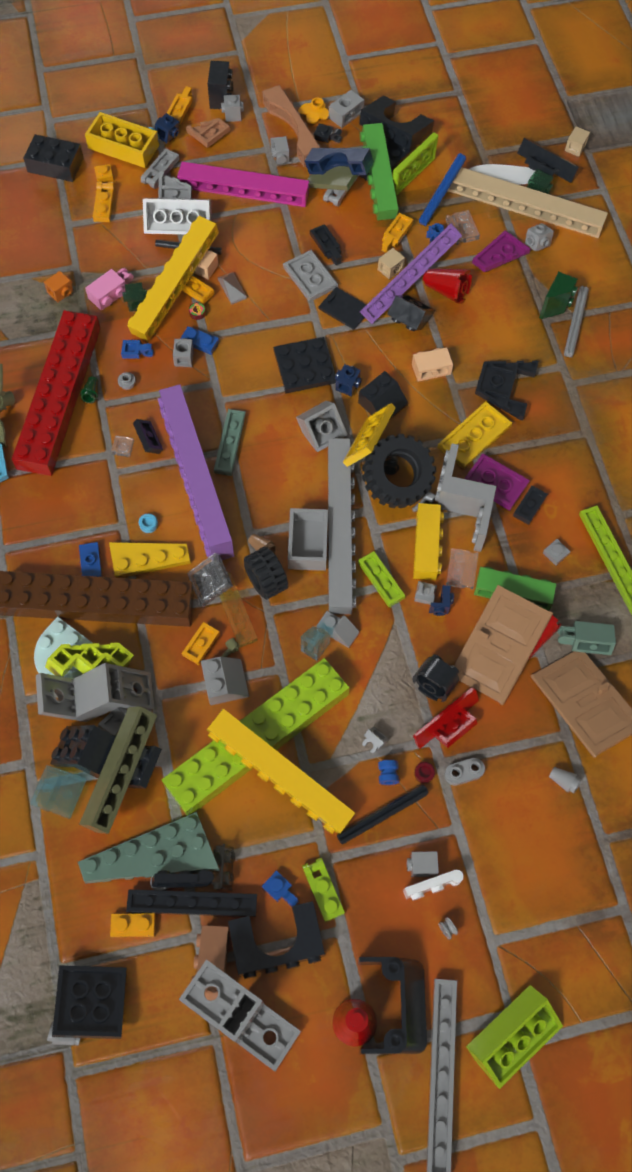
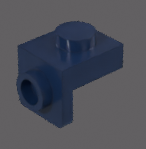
[429,585,454,616]

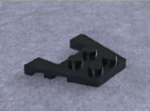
[475,360,539,421]

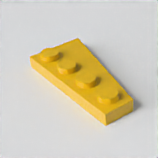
[109,542,191,578]

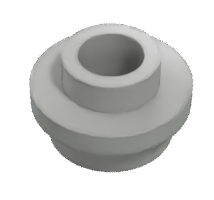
[118,372,136,390]

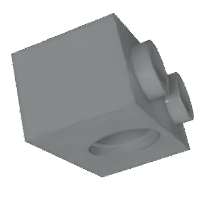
[329,90,364,128]

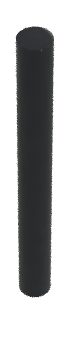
[155,240,222,255]

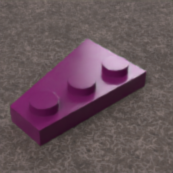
[472,230,530,272]

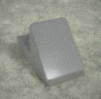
[316,611,359,648]

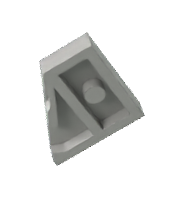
[158,171,192,199]

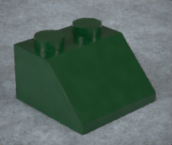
[539,271,578,319]

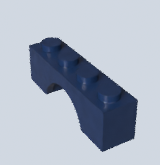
[305,148,374,175]

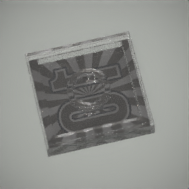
[187,553,233,606]

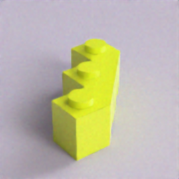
[45,643,134,677]

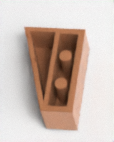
[192,926,229,1001]

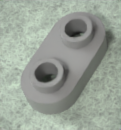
[444,758,485,786]

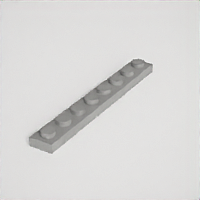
[426,979,457,1172]

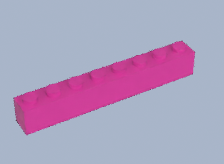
[177,162,309,207]

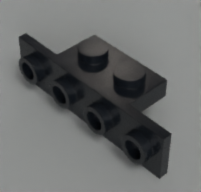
[517,138,579,183]

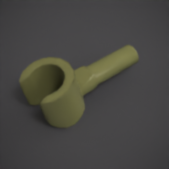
[221,638,239,657]

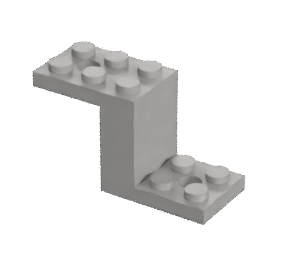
[435,443,496,552]
[36,663,155,722]
[179,959,301,1071]

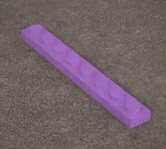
[360,224,462,324]

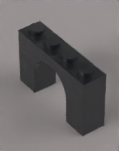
[359,95,434,150]
[228,901,325,979]

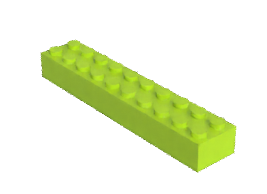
[161,658,349,816]

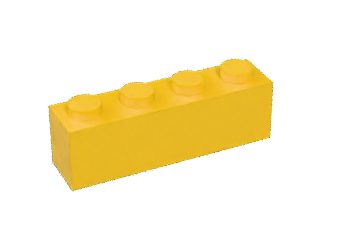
[413,503,444,580]

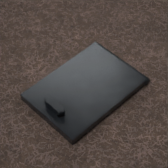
[318,287,366,330]

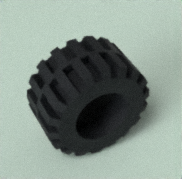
[244,546,288,600]

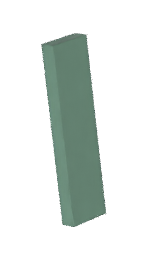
[214,409,246,476]

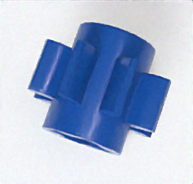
[426,223,444,243]

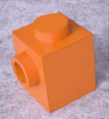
[44,271,74,303]

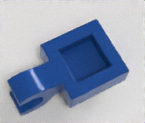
[121,340,154,359]
[262,871,299,907]

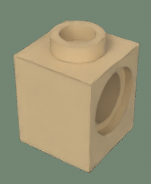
[565,126,590,156]
[378,248,405,279]

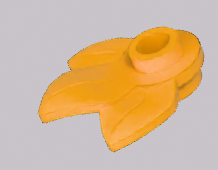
[298,97,329,124]

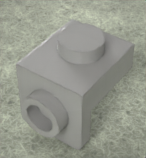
[98,707,127,736]

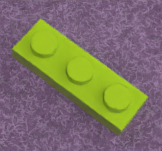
[358,551,405,608]

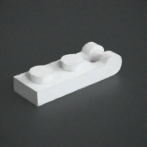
[403,870,464,901]

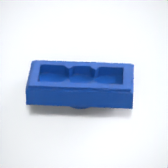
[79,542,102,577]

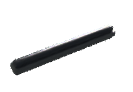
[337,785,428,844]

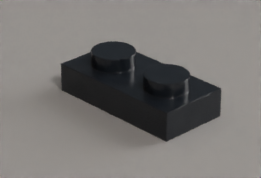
[133,419,163,454]
[513,486,548,525]

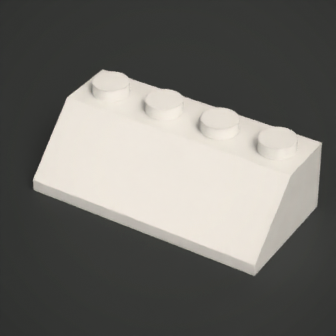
[143,198,211,234]

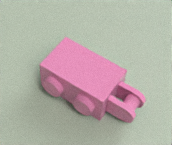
[85,268,134,310]

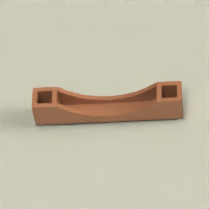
[263,85,322,167]

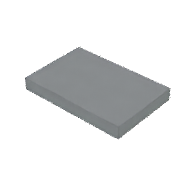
[283,250,338,302]

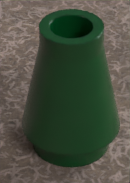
[80,376,99,403]

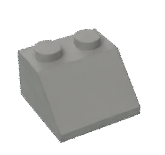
[296,401,348,452]
[201,657,249,705]

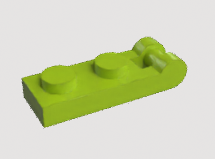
[302,857,345,923]

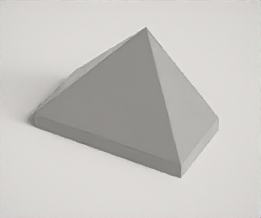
[218,272,247,305]

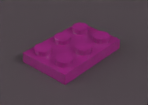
[464,453,530,511]

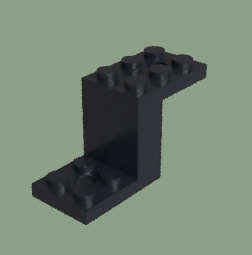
[50,725,162,789]

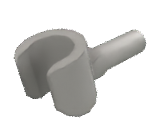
[412,492,436,512]

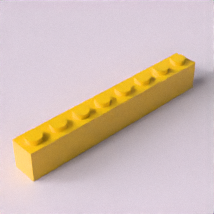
[127,216,219,342]
[206,709,355,834]

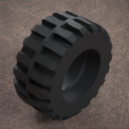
[362,434,436,508]

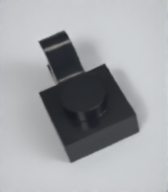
[314,123,342,143]

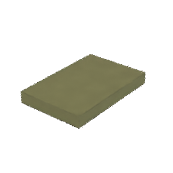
[307,166,358,191]

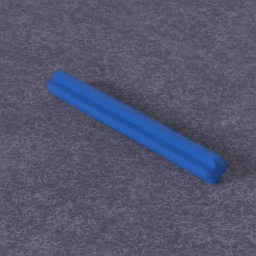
[419,153,466,226]

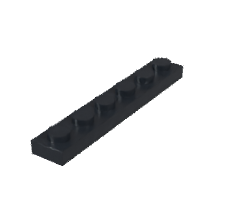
[126,889,257,917]

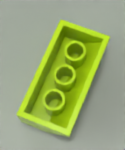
[466,985,563,1089]

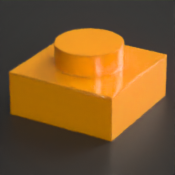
[94,164,114,183]

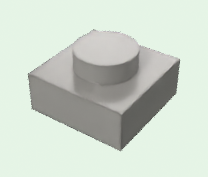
[543,539,571,565]

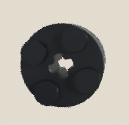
[412,654,459,702]

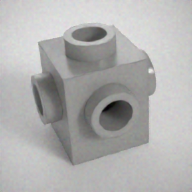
[525,223,554,251]

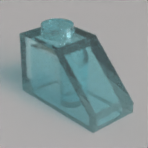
[301,626,330,661]

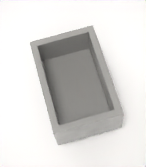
[288,508,328,571]

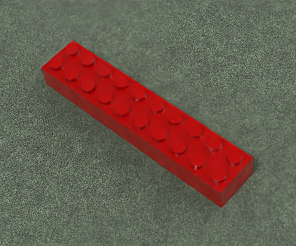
[12,310,101,476]

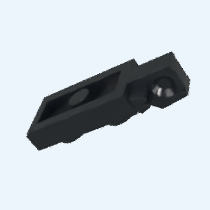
[310,224,342,266]

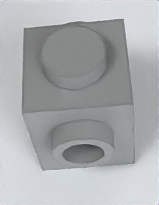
[221,95,244,122]

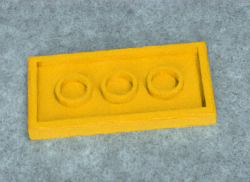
[437,401,512,469]
[343,403,396,467]

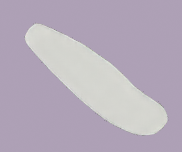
[469,164,546,185]

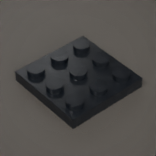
[273,337,336,394]
[52,965,127,1039]

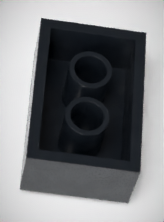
[23,134,84,182]

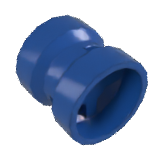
[378,760,399,785]

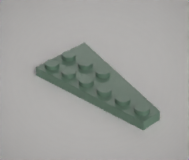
[78,812,220,884]

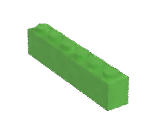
[360,123,398,220]

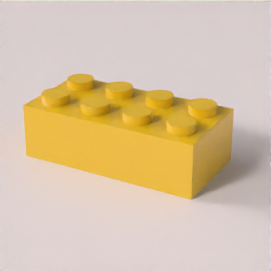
[85,112,159,168]

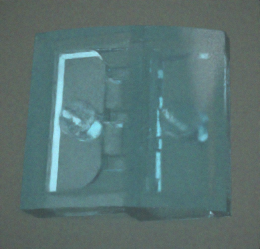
[29,765,87,819]

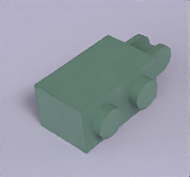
[558,621,616,655]

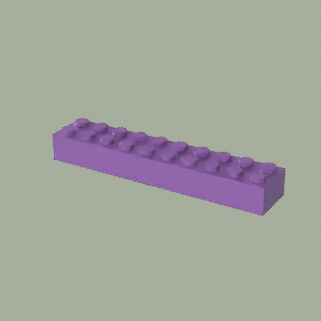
[157,385,234,560]

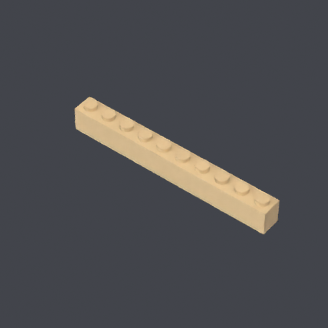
[447,167,608,238]

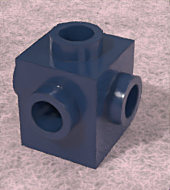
[155,113,180,143]
[335,364,362,396]

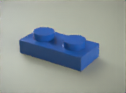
[180,326,219,355]

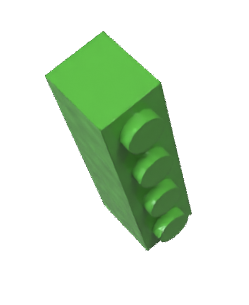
[474,567,556,611]

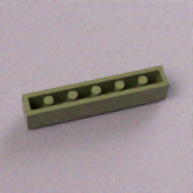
[79,706,157,834]

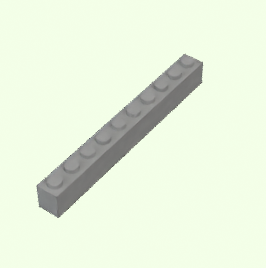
[328,438,356,614]

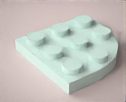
[34,616,92,679]

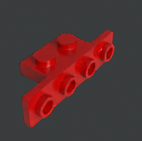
[413,687,479,749]

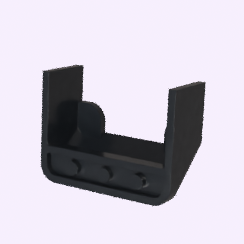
[358,957,427,1054]

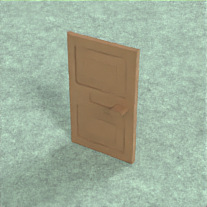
[454,585,553,705]
[531,652,632,758]

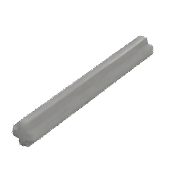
[564,286,589,358]

